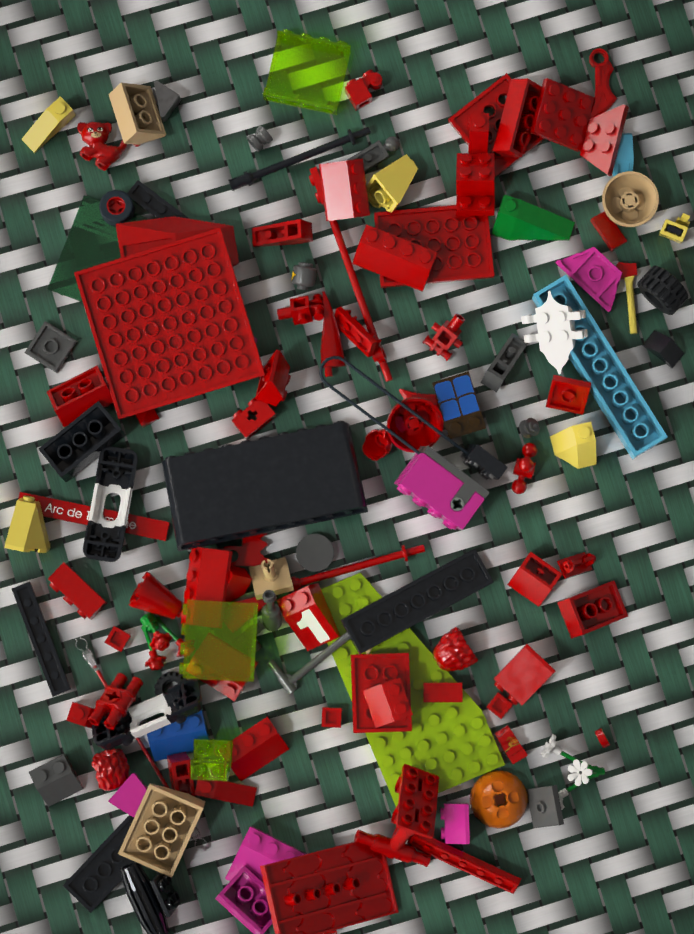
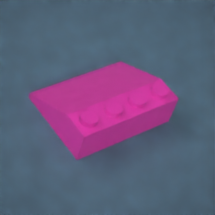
[225,826,307,882]

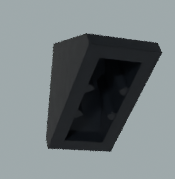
[642,330,684,368]

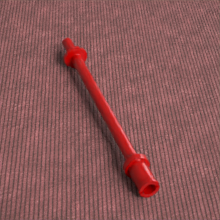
[279,544,425,595]

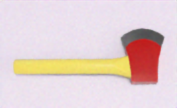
[611,261,638,334]

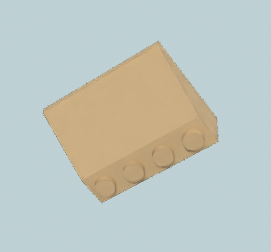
[118,783,206,878]

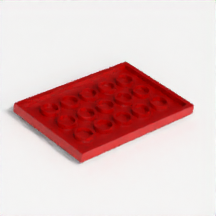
[374,205,494,288]

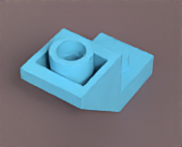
[613,133,634,177]

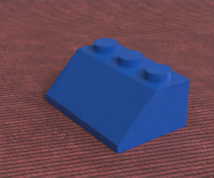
[147,710,212,761]

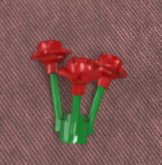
[140,613,195,671]

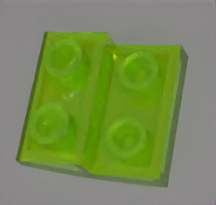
[190,739,233,781]

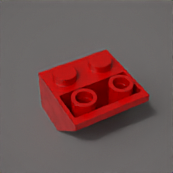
[507,552,562,607]

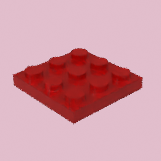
[530,78,595,152]

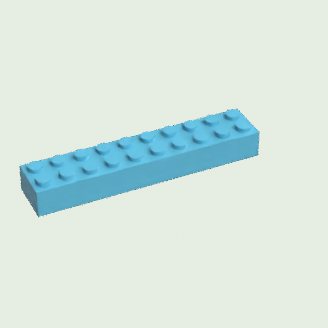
[532,275,668,460]

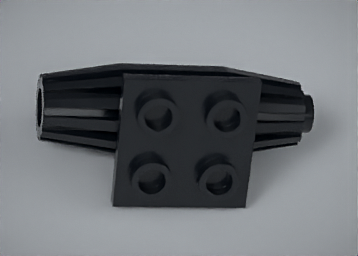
[120,861,180,934]

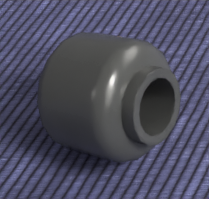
[291,262,317,290]

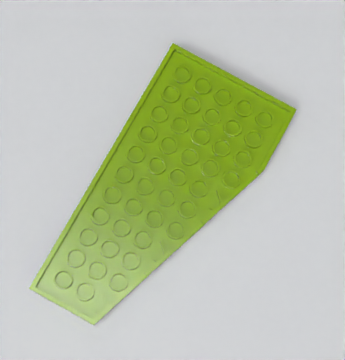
[321,573,505,806]

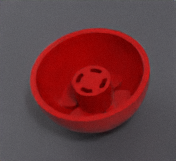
[387,397,443,453]

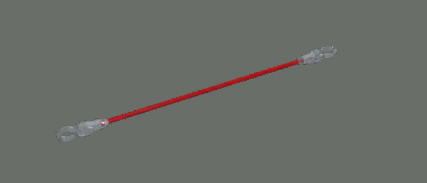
[75,636,207,850]

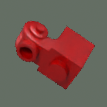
[345,69,382,111]

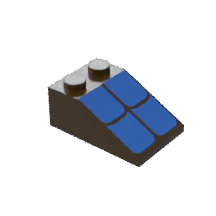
[432,371,486,439]

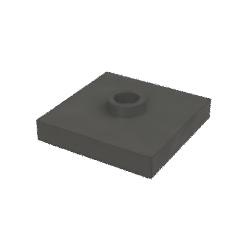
[526,785,564,828]

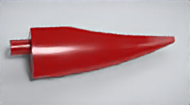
[320,291,345,377]

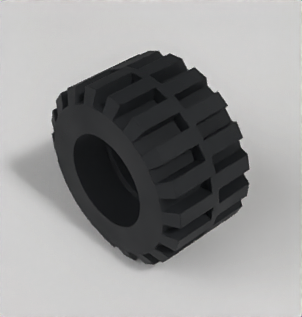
[637,265,689,315]

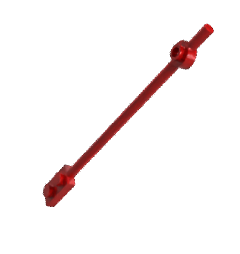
[309,167,393,382]

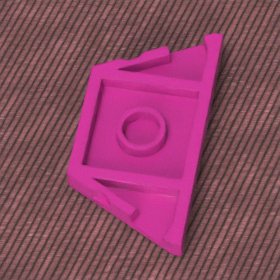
[555,247,622,313]

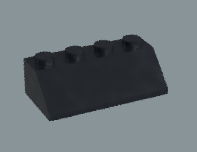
[39,401,126,482]

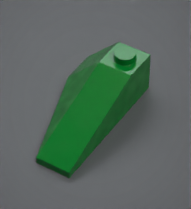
[491,195,575,241]

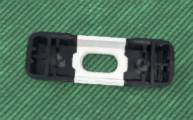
[83,447,138,562]
[92,679,202,750]

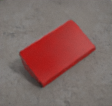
[591,211,627,252]

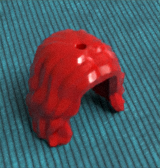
[433,627,478,671]
[91,748,129,791]

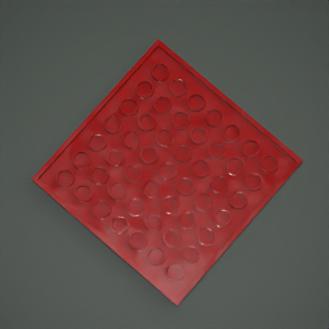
[74,227,265,420]

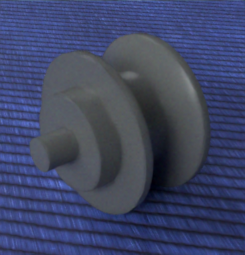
[519,418,540,439]

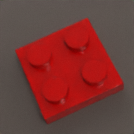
[546,375,591,415]

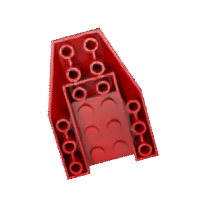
[115,216,239,267]

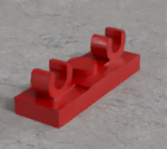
[334,307,382,357]

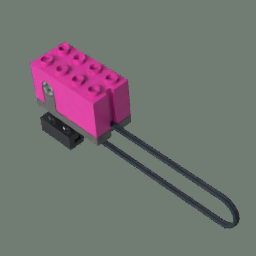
[319,356,508,530]

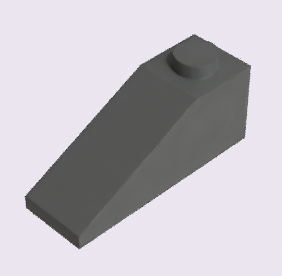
[480,333,528,392]

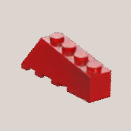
[493,78,542,158]

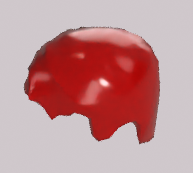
[362,429,392,461]

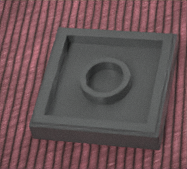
[24,321,77,373]

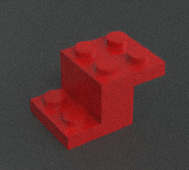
[456,153,495,216]

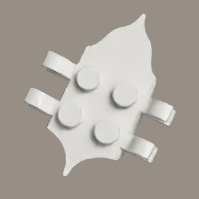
[521,291,588,375]

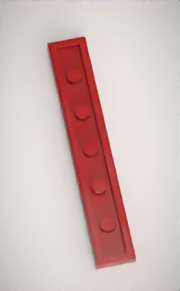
[407,834,521,894]

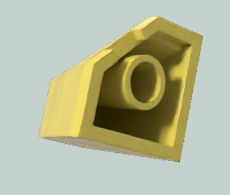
[367,154,418,213]
[550,422,597,469]
[4,496,50,553]

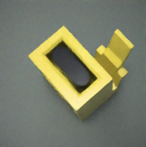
[659,213,690,244]

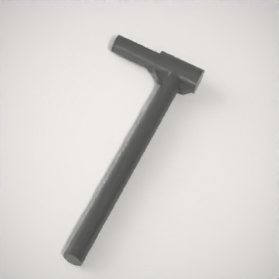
[267,632,350,695]

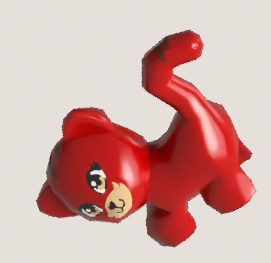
[77,122,141,171]

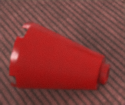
[128,572,183,619]

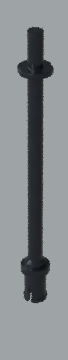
[228,127,371,191]

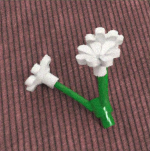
[541,734,605,810]

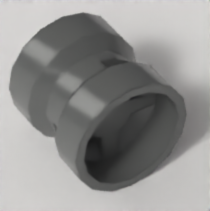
[247,126,273,152]

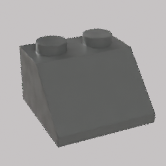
[29,754,83,807]

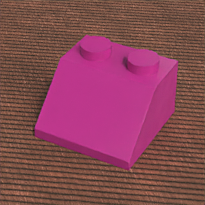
[440,803,470,844]

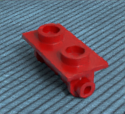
[557,552,596,579]

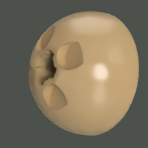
[602,171,659,228]

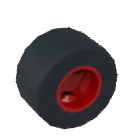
[99,190,135,227]

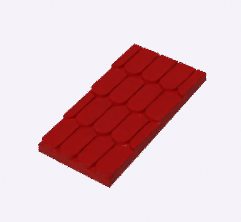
[260,841,399,934]

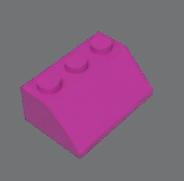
[215,866,272,934]

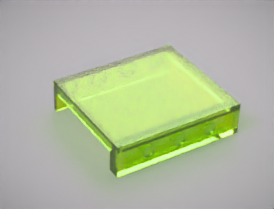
[263,29,351,115]
[179,599,258,682]

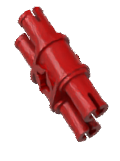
[88,673,143,730]

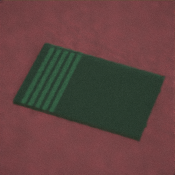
[48,195,147,302]

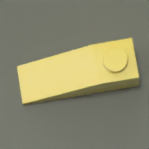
[22,96,76,153]

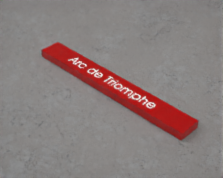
[18,492,170,541]

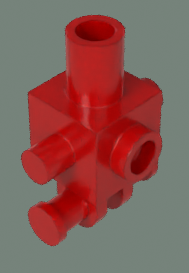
[277,294,324,325]
[422,314,465,361]

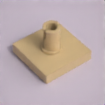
[249,557,294,600]

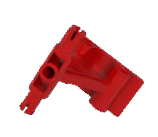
[354,764,439,867]

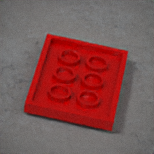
[351,653,412,733]

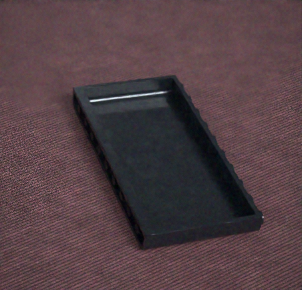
[162,421,368,551]

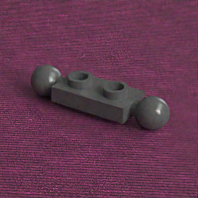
[347,136,400,172]

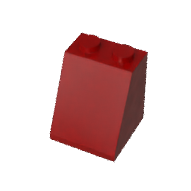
[493,644,555,706]

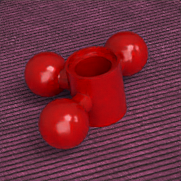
[511,443,537,494]

